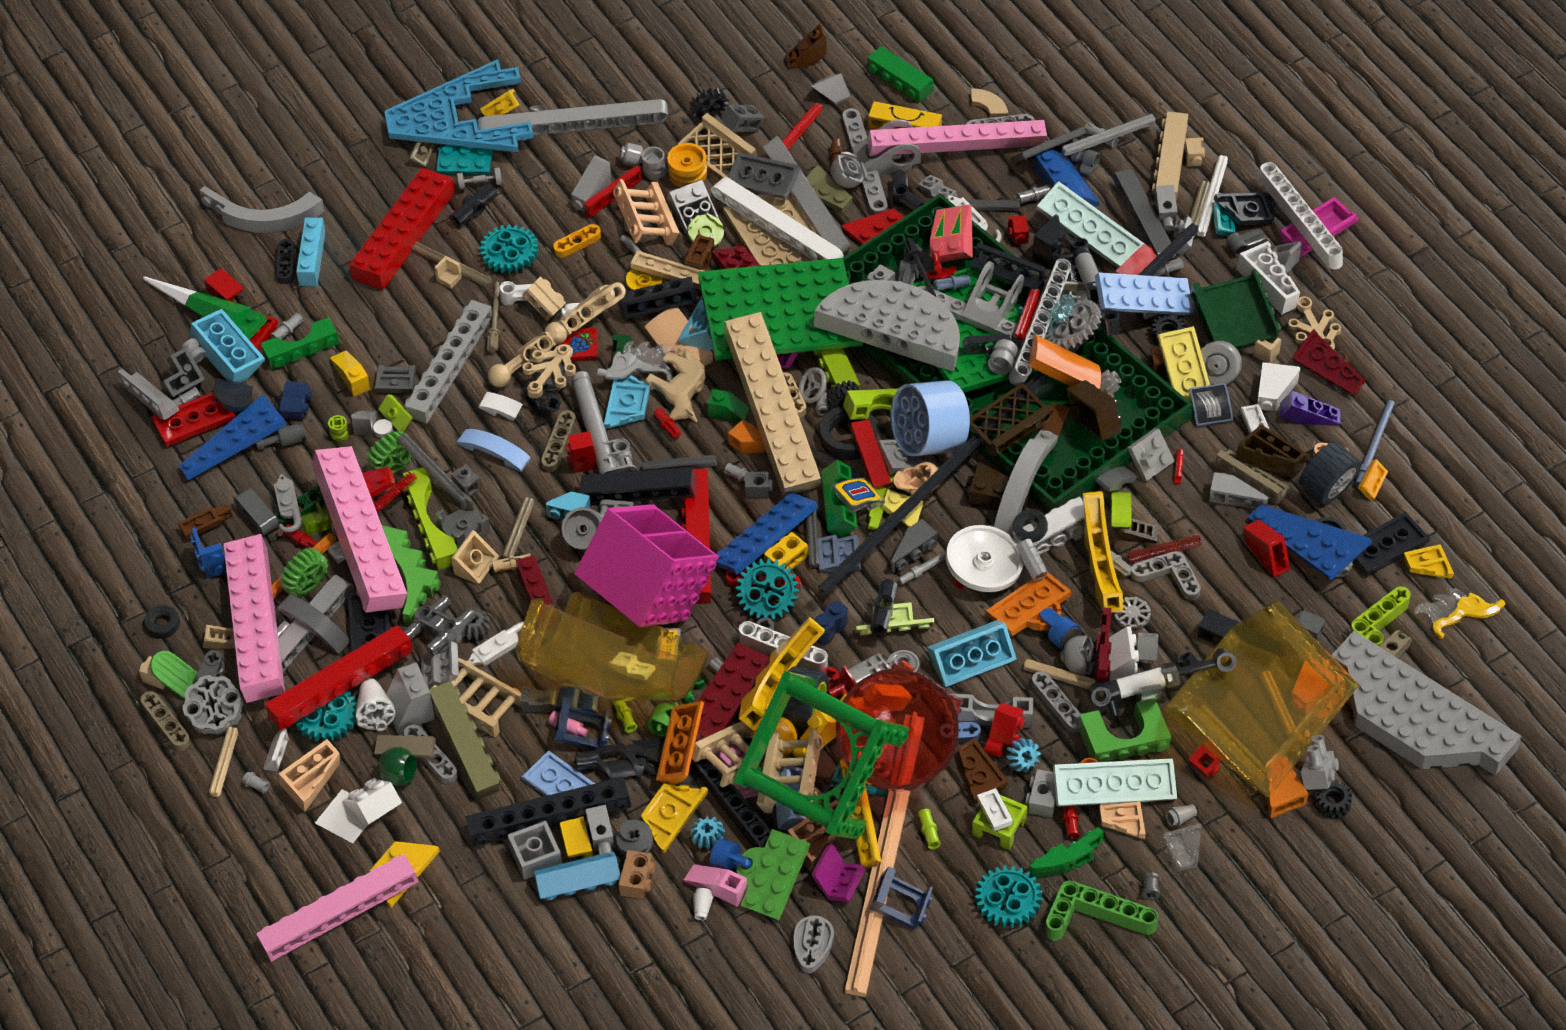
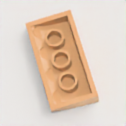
[645,307,713,374]

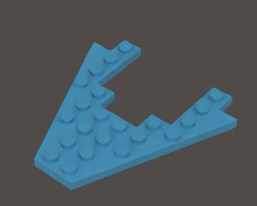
[385,60,534,152]

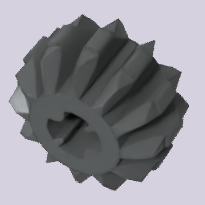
[462,608,491,641]

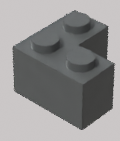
[160,347,205,399]

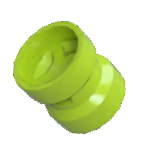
[328,415,349,441]

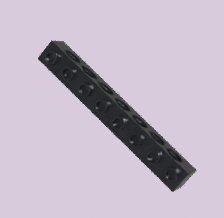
[465,776,631,847]

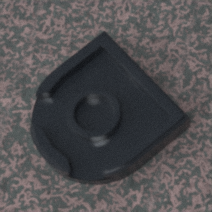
[214,378,253,412]

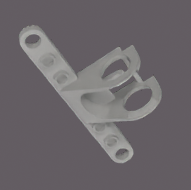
[843,108,921,214]
[919,261,1047,346]

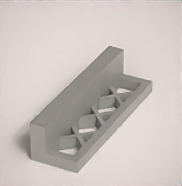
[118,369,179,420]

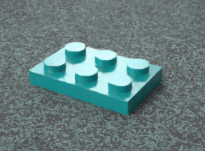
[436,145,493,176]

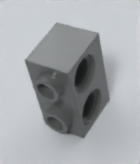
[721,105,765,132]

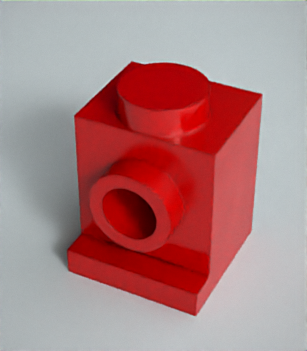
[1007,215,1029,245]
[1188,744,1221,778]

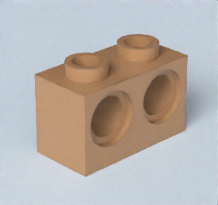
[619,850,656,899]

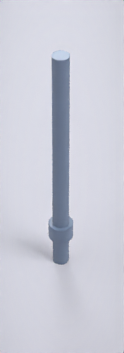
[1355,400,1395,487]

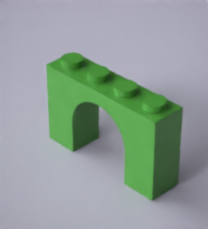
[1077,700,1172,762]

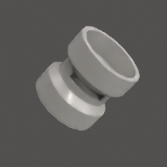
[181,338,207,363]

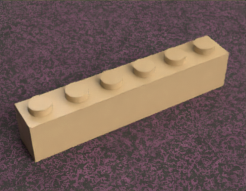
[1152,112,1188,202]

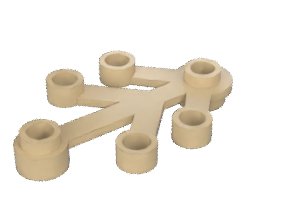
[1288,296,1341,349]
[523,344,576,399]

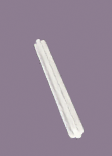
[1196,155,1228,237]

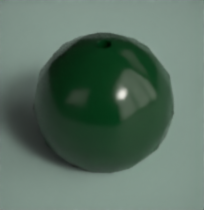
[377,747,416,787]

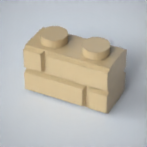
[522,277,566,321]

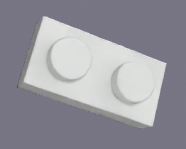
[977,788,1013,831]

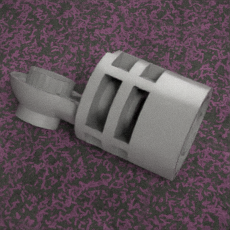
[848,650,919,693]

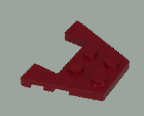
[1094,607,1112,683]

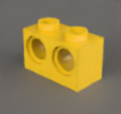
[764,532,808,570]

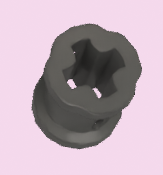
[1141,872,1160,900]

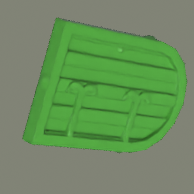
[150,651,197,700]

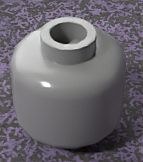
[619,143,643,167]

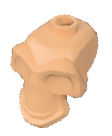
[893,462,938,495]

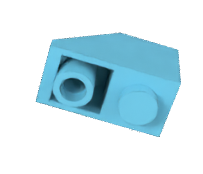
[546,492,591,520]

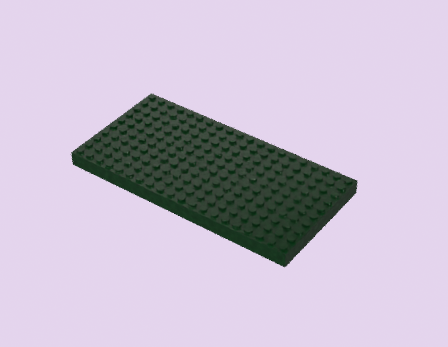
[843,193,1193,513]

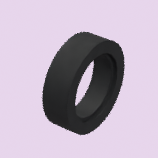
[820,406,877,460]

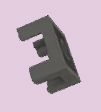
[435,495,491,549]

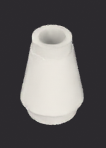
[693,888,713,921]

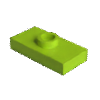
[378,394,413,432]

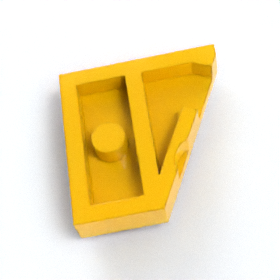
[1403,544,1454,579]

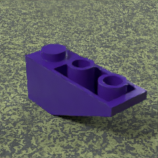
[1280,391,1340,426]

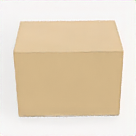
[451,530,499,584]

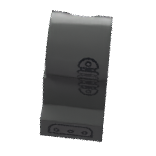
[520,686,559,713]

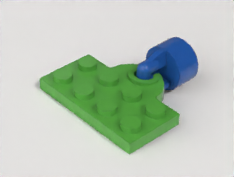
[709,829,811,921]

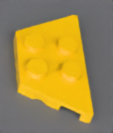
[641,784,708,853]
[370,841,440,908]

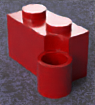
[984,702,1025,758]

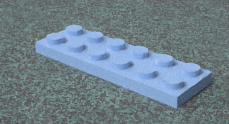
[1095,273,1194,315]

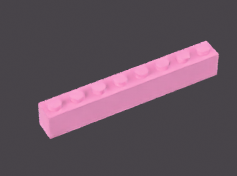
[256,854,419,962]

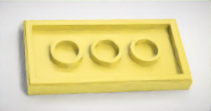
[1157,326,1210,402]

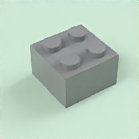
[508,821,562,880]

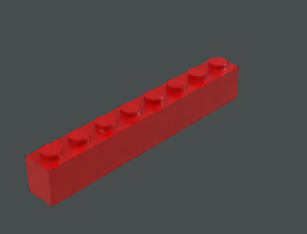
[682,469,711,604]
[265,625,413,730]

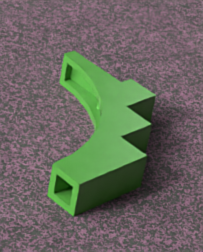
[382,526,441,626]

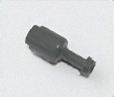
[256,424,307,450]

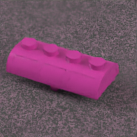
[1280,197,1359,257]

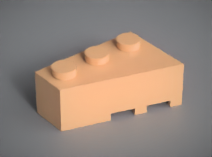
[279,739,340,812]

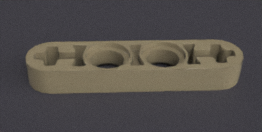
[541,410,576,472]
[141,691,190,751]

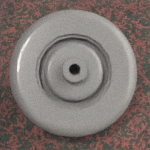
[1201,341,1242,385]

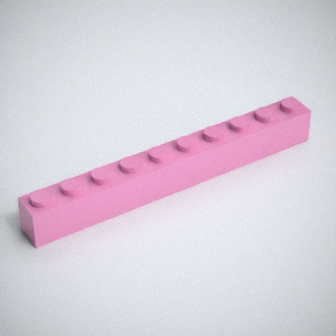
[867,120,1047,156]

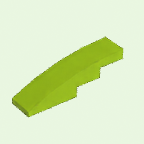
[1111,492,1131,527]

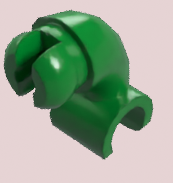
[681,674,705,703]

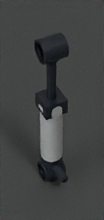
[1058,237,1120,336]

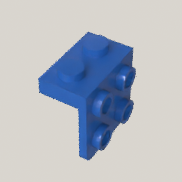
[190,527,227,578]

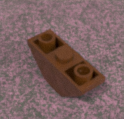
[785,23,827,69]

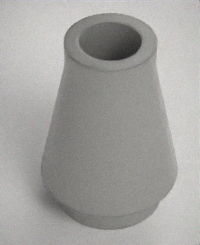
[1165,804,1197,827]

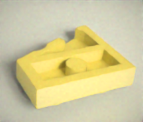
[881,489,924,528]

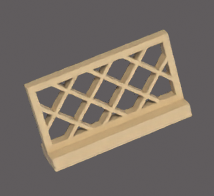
[678,113,758,178]

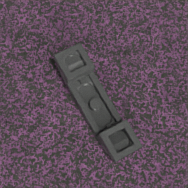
[277,595,351,655]
[1134,684,1162,703]

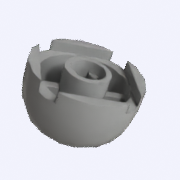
[831,152,867,188]
[1061,635,1095,675]

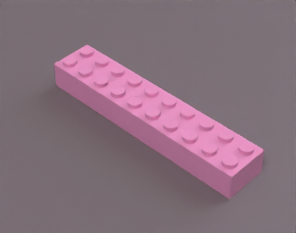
[312,446,407,612]
[224,534,285,703]

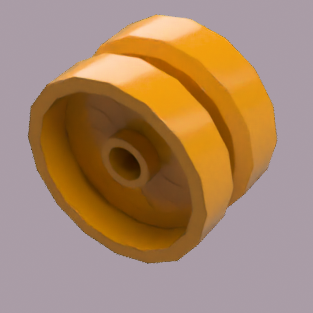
[667,143,707,188]

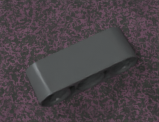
[234,488,279,536]

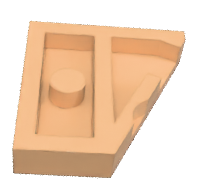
[1099,801,1146,839]

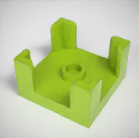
[972,795,1027,850]

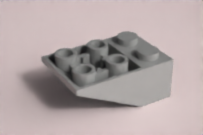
[666,180,721,240]

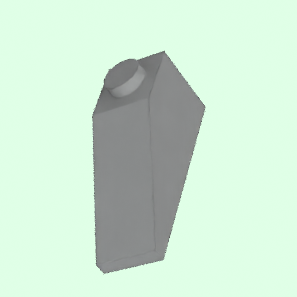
[1209,472,1268,510]

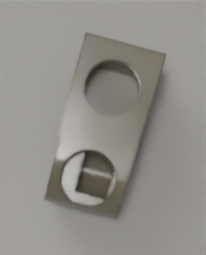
[1379,630,1412,658]

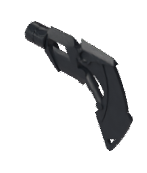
[574,739,697,788]

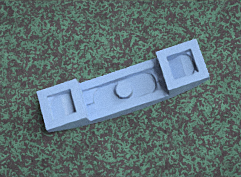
[456,429,531,472]

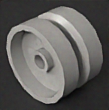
[562,507,603,551]

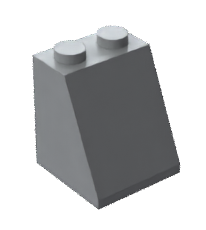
[387,662,435,733]

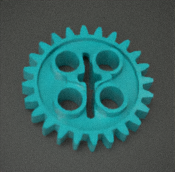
[480,224,539,274]
[736,558,799,621]
[295,691,357,742]
[975,865,1042,928]

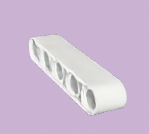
[739,621,828,671]

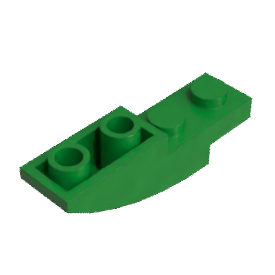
[1030,827,1104,879]

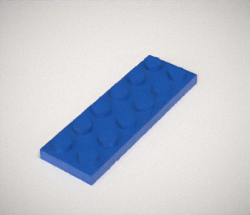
[716,492,818,575]

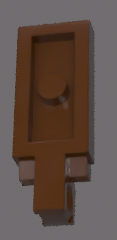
[178,504,233,540]

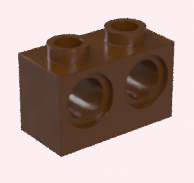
[685,234,715,271]

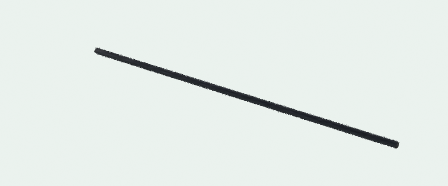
[818,223,1199,594]

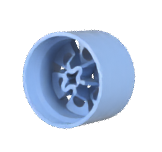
[891,381,970,456]

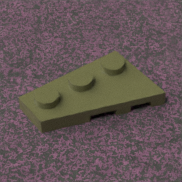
[806,165,852,213]

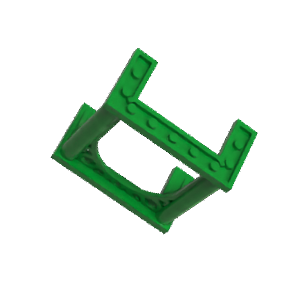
[733,670,910,840]

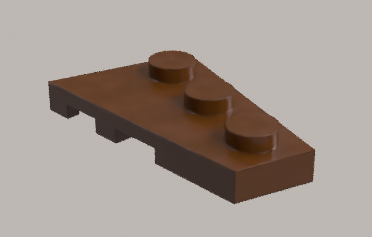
[958,738,1008,804]

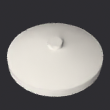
[946,525,1024,592]

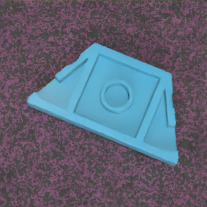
[604,375,650,429]

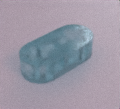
[1051,294,1076,323]

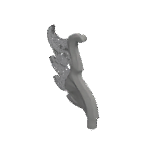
[597,341,675,382]

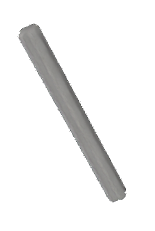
[1062,114,1156,156]

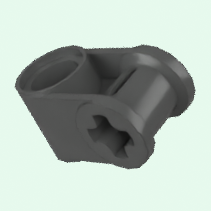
[195,650,225,689]

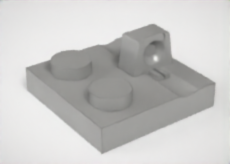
[1127,428,1174,481]
[877,440,924,473]

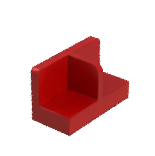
[204,268,244,302]

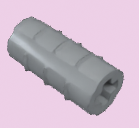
[1016,539,1048,581]

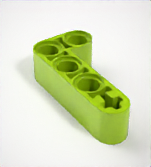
[1350,586,1411,646]

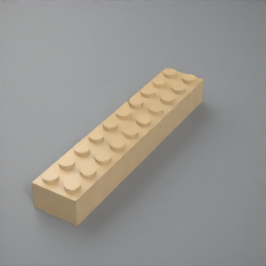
[723,312,821,497]

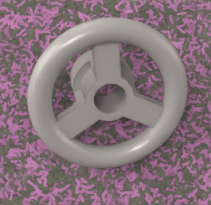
[798,367,827,404]

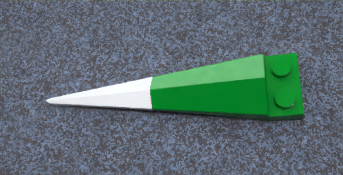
[143,277,267,340]

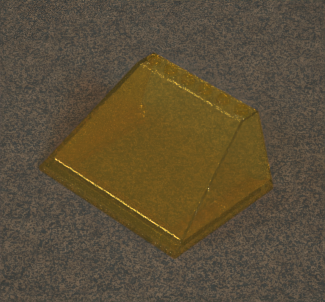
[1163,600,1359,798]

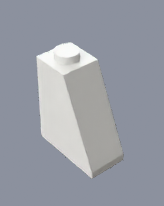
[1257,363,1300,411]

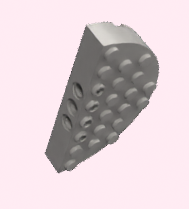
[814,280,960,371]

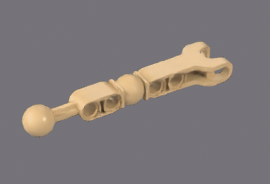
[488,283,625,387]

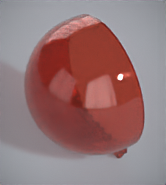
[835,660,963,792]

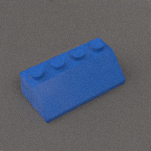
[1035,149,1100,207]

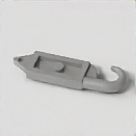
[274,474,302,533]

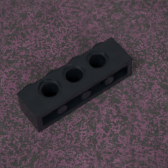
[621,276,697,319]

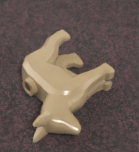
[645,346,706,423]

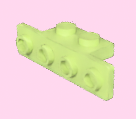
[855,602,934,635]

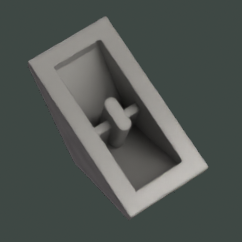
[351,411,377,436]

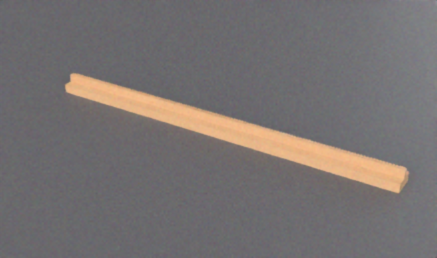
[845,711,926,997]

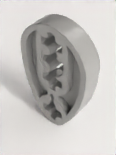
[794,916,834,973]

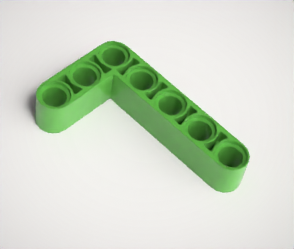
[1045,881,1158,941]

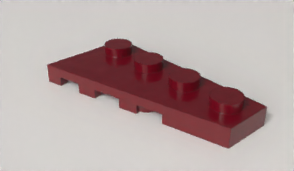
[1292,328,1365,397]

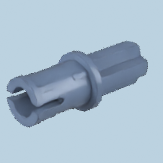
[934,275,971,290]

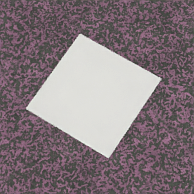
[315,789,368,843]

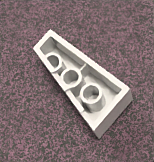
[1236,241,1300,314]
[1012,496,1085,554]

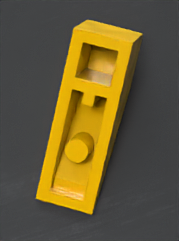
[330,351,370,397]

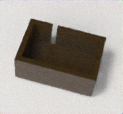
[1066,380,1122,441]

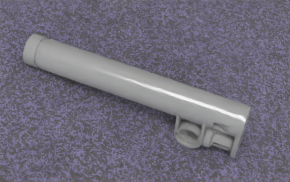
[571,371,638,474]

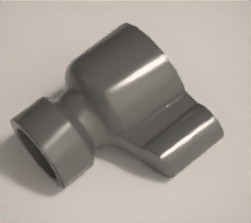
[1071,150,1100,177]

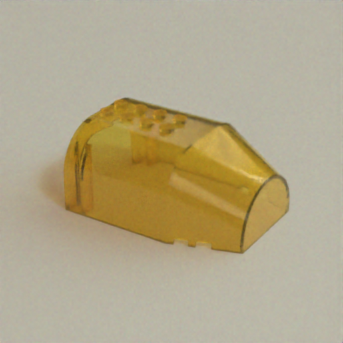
[517,592,709,701]

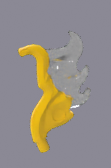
[1415,589,1506,640]

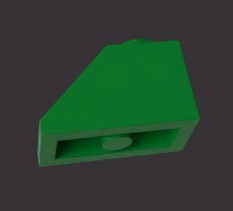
[708,389,749,423]

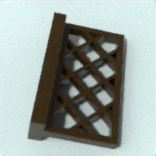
[969,382,1053,458]

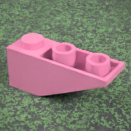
[684,864,747,907]

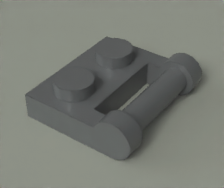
[375,365,416,393]

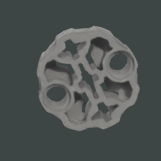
[182,675,244,736]

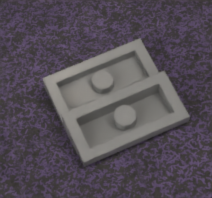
[421,641,459,689]

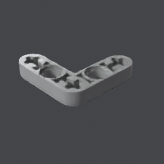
[1131,551,1201,601]

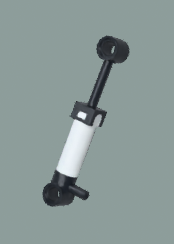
[1088,648,1236,717]

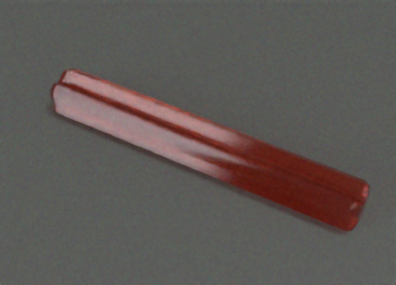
[1127,535,1202,563]

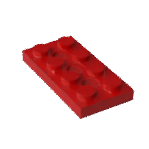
[151,392,235,447]

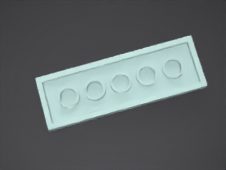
[1036,181,1144,268]
[1053,759,1177,806]

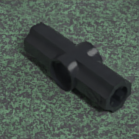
[449,183,497,227]
[870,579,898,635]

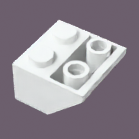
[1108,626,1139,681]
[344,778,402,824]

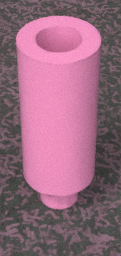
[548,711,588,737]

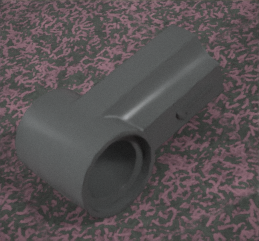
[1226,229,1265,257]

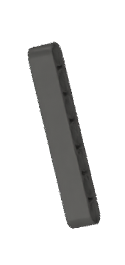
[1113,168,1176,262]

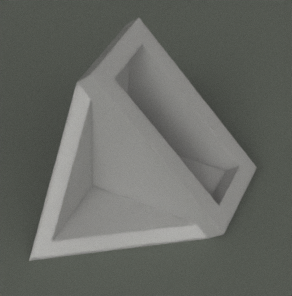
[811,73,850,105]
[1272,241,1302,274]

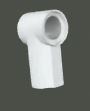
[500,281,532,306]

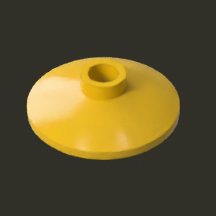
[626,269,662,290]

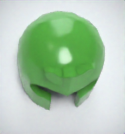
[648,702,678,738]

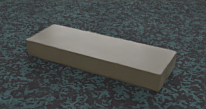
[374,735,436,758]

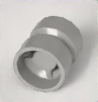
[642,147,666,180]
[988,339,1018,375]

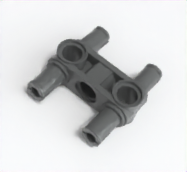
[403,595,476,656]

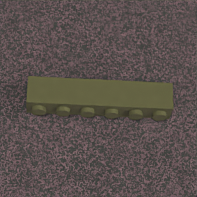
[429,681,501,799]

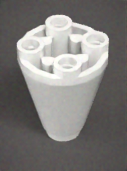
[355,678,396,731]

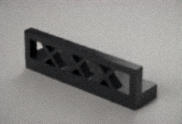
[970,243,1045,292]

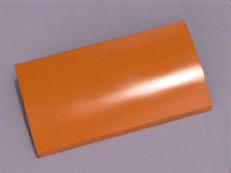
[1028,334,1101,389]
[656,701,704,785]

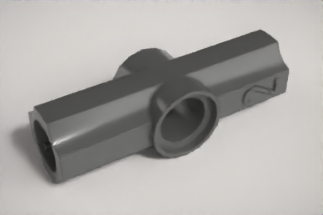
[898,244,922,284]

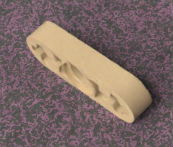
[783,372,806,418]

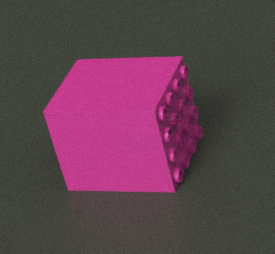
[574,504,719,627]

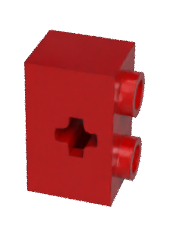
[565,431,596,473]

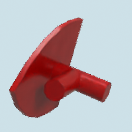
[920,251,957,280]
[827,665,861,697]

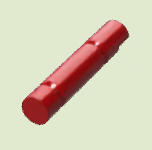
[1174,449,1184,485]

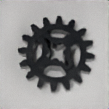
[689,88,728,120]

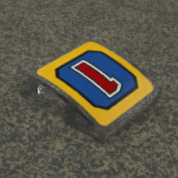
[832,478,885,513]

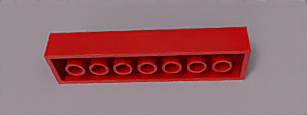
[349,168,455,290]

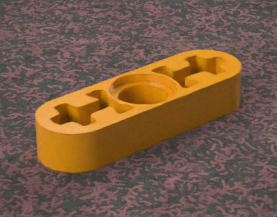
[553,224,601,258]

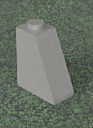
[571,155,611,212]

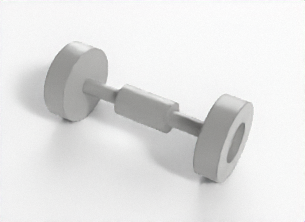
[457,167,502,191]

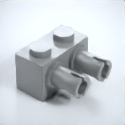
[1301,735,1339,790]

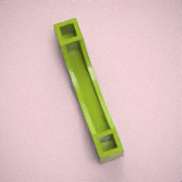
[403,467,458,570]

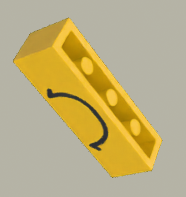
[868,101,942,130]

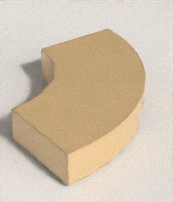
[971,89,1008,118]

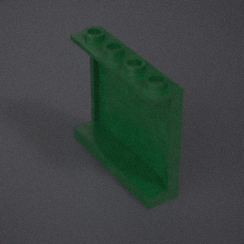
[1190,269,1281,349]

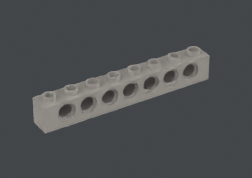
[404,300,492,424]

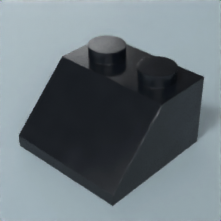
[1033,214,1063,269]

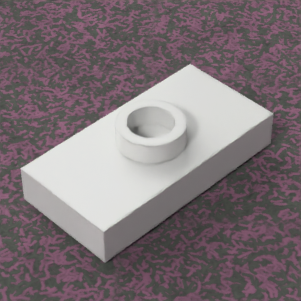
[1240,404,1269,434]

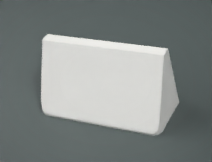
[263,728,289,772]

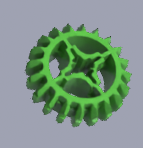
[366,430,412,474]
[280,548,328,598]

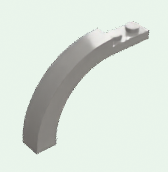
[200,186,324,233]
[994,430,1059,537]

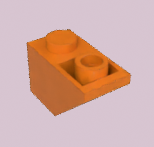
[728,419,767,454]

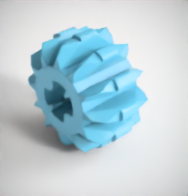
[1006,738,1041,773]
[690,815,725,851]

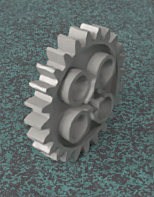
[1045,299,1102,350]

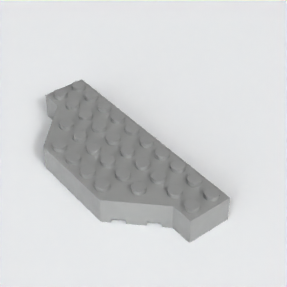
[1329,631,1521,775]

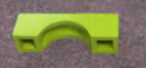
[843,389,898,420]

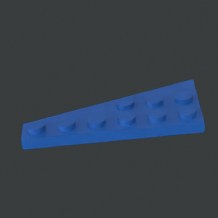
[179,394,287,480]
[1248,504,1372,581]

